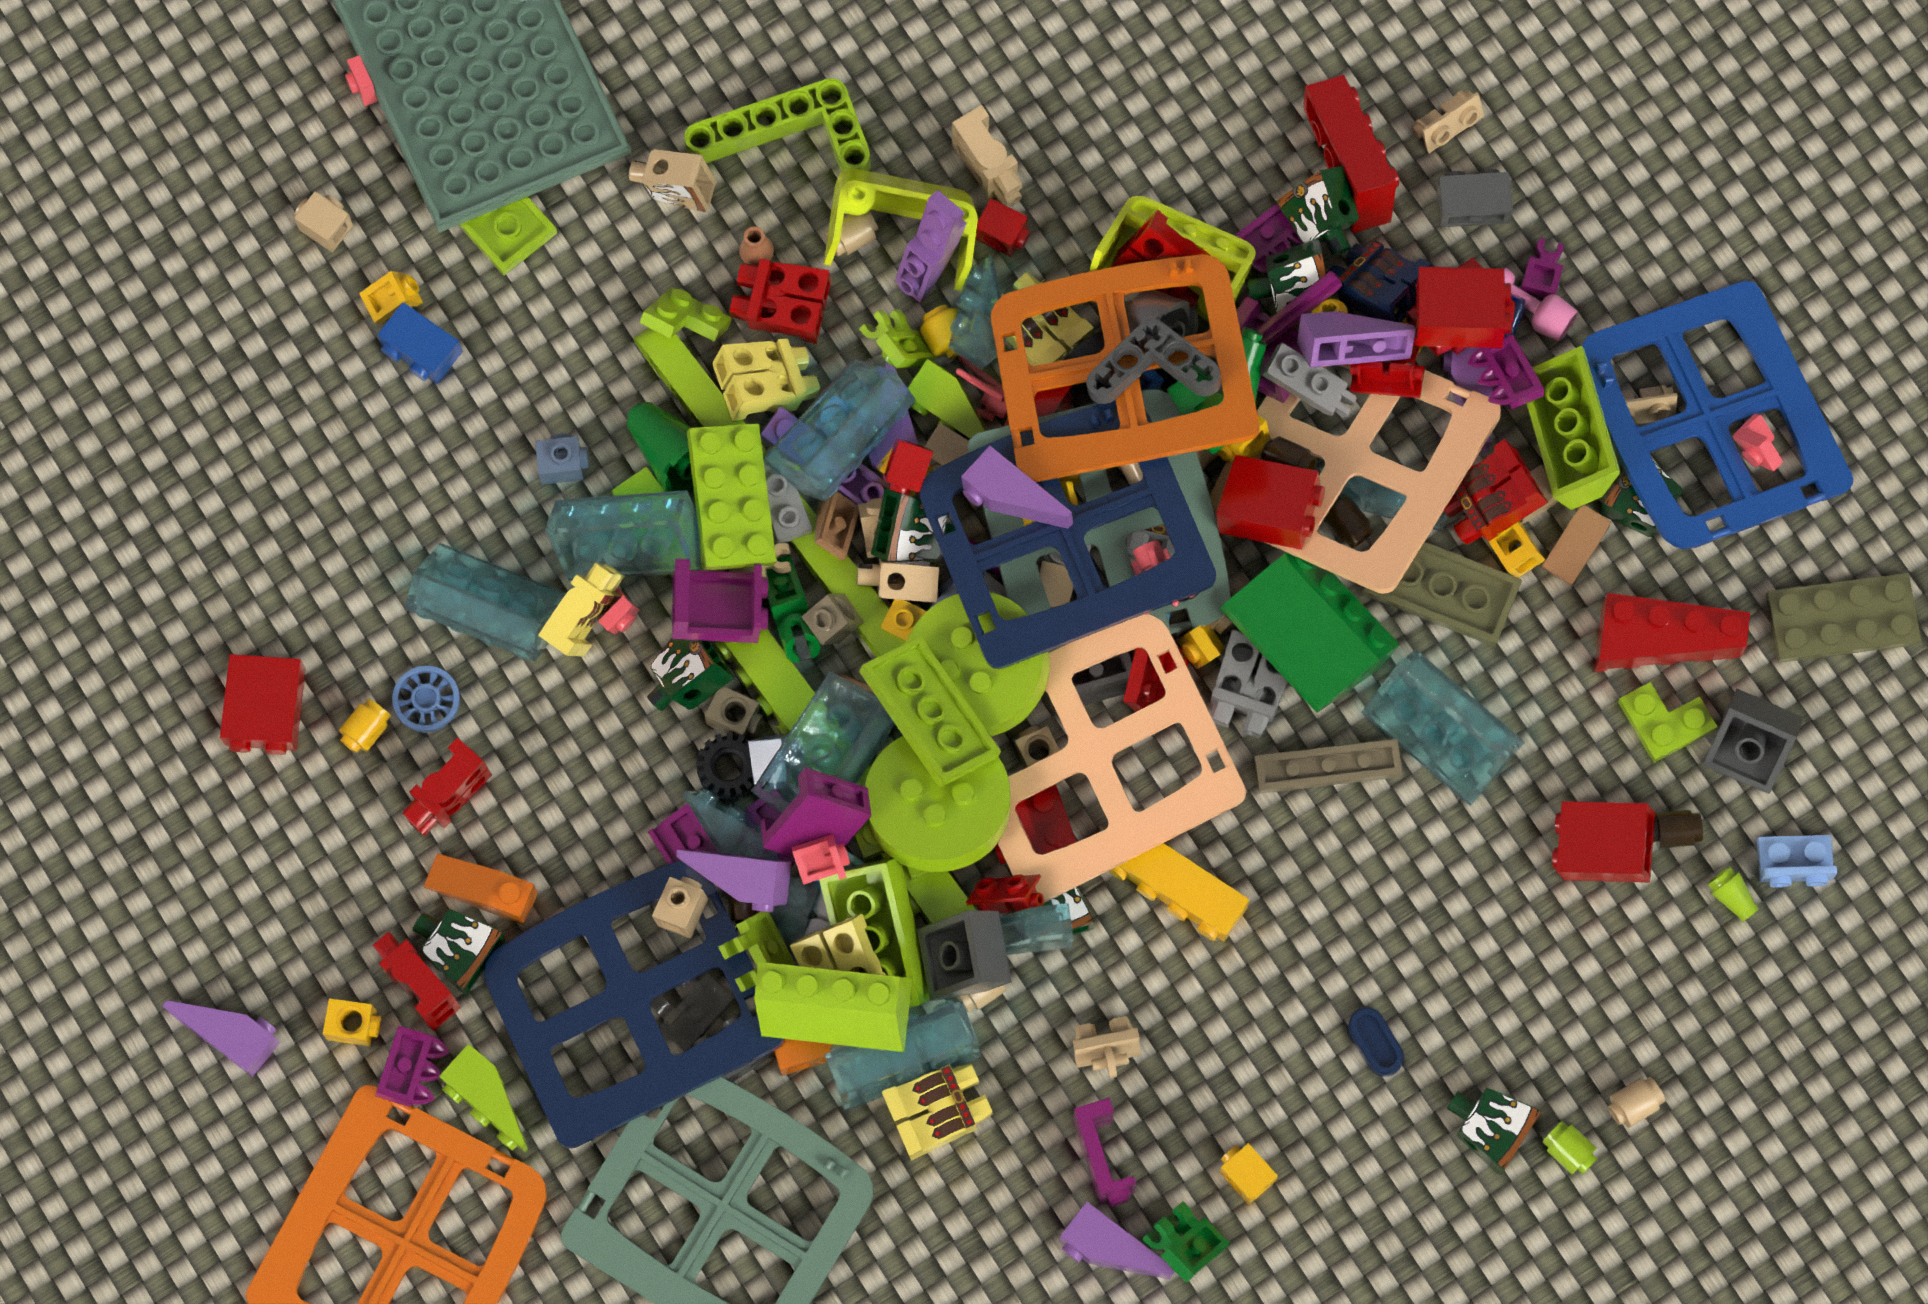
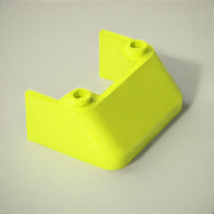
[824,168,978,291]
[1089,196,1256,322]

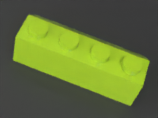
[1527,346,1620,510]
[819,857,930,1007]
[754,962,912,1052]

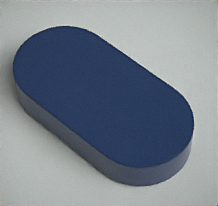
[1348,1007,1404,1077]

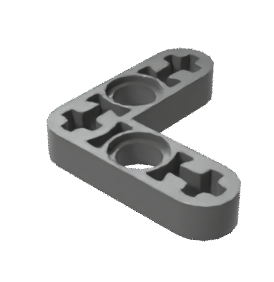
[1086,319,1222,404]

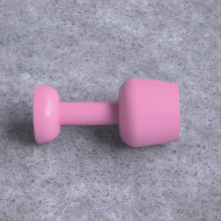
[1504,268,1578,342]

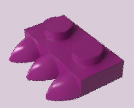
[1234,204,1303,274]
[1467,335,1544,409]
[375,1025,449,1107]

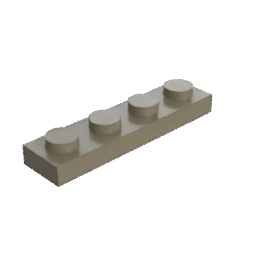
[1254,739,1403,794]

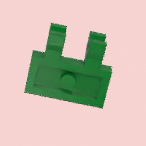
[1142,1201,1230,1283]

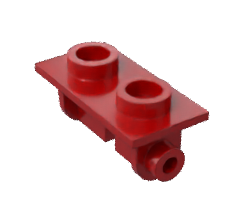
[1350,362,1425,398]
[965,874,1044,914]

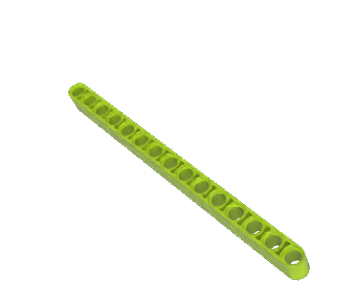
[633,328,907,658]

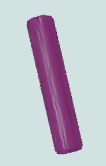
[1256,271,1342,347]

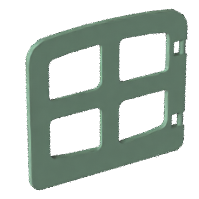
[967,389,1231,653]
[561,1077,874,1304]

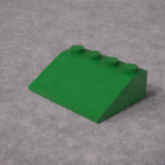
[1220,552,1400,713]

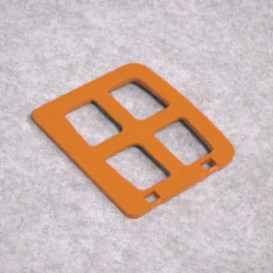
[991,254,1260,482]
[246,1085,547,1304]

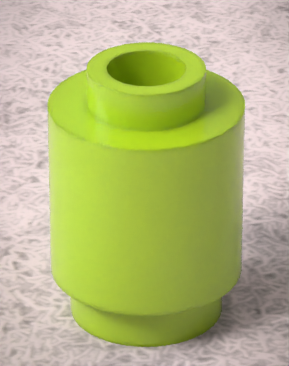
[1542,1121,1598,1175]

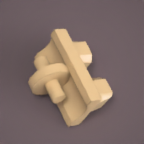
[1073,1016,1141,1078]

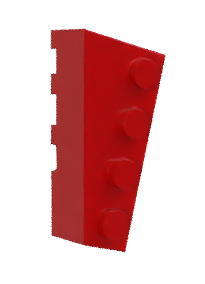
[1303,75,1399,234]
[1594,593,1750,672]

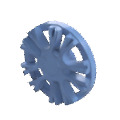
[392,666,460,733]

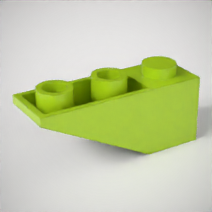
[904,359,988,441]
[439,1043,528,1153]

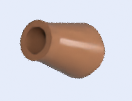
[739,226,774,265]

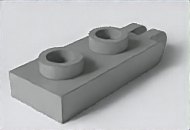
[1262,343,1357,417]
[764,447,813,543]

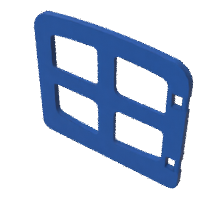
[1581,280,1853,549]

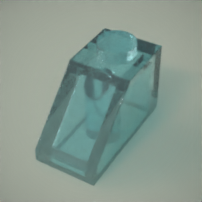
[771,876,820,962]
[1000,903,1073,955]

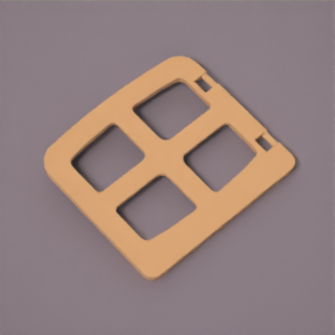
[1210,361,1501,594]
[998,614,1246,903]

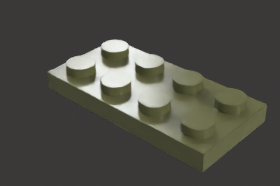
[1362,542,1522,647]
[1766,573,1921,663]

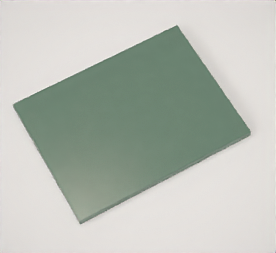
[332,0,631,233]

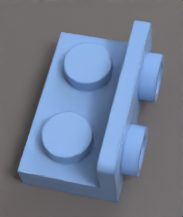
[1757,835,1837,888]

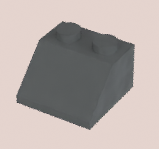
[1703,688,1803,794]
[917,911,1012,1001]

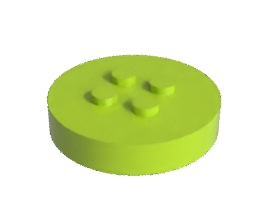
[906,592,1050,736]
[865,736,1011,872]

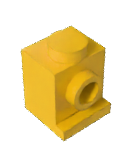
[1488,521,1546,578]

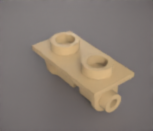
[1412,90,1484,154]
[1621,385,1678,424]

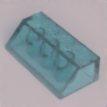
[763,358,916,501]
[545,490,701,581]
[405,543,566,661]
[1361,649,1525,806]
[751,671,895,814]
[824,1000,981,1111]

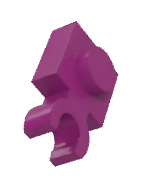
[1520,237,1563,299]

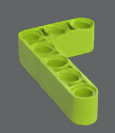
[684,78,871,173]

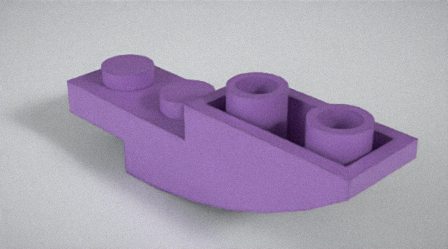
[895,190,967,303]
[760,407,889,505]

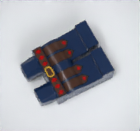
[1326,240,1432,323]

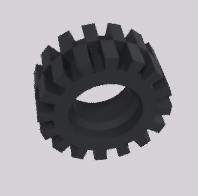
[696,732,758,802]

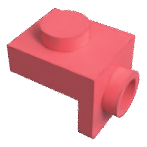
[345,55,378,106]
[1732,413,1783,471]
[598,587,640,635]
[792,834,850,885]

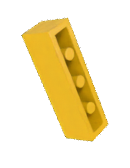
[1108,843,1250,942]

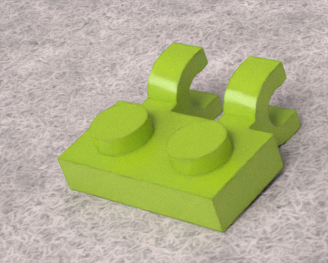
[859,309,937,368]
[718,911,796,992]

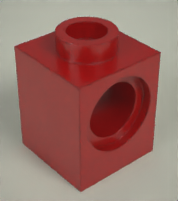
[975,198,1031,257]
[883,437,933,496]

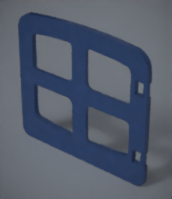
[920,400,1216,669]
[484,861,785,1149]

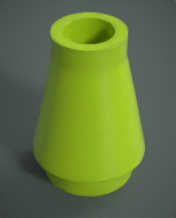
[1707,866,1759,922]

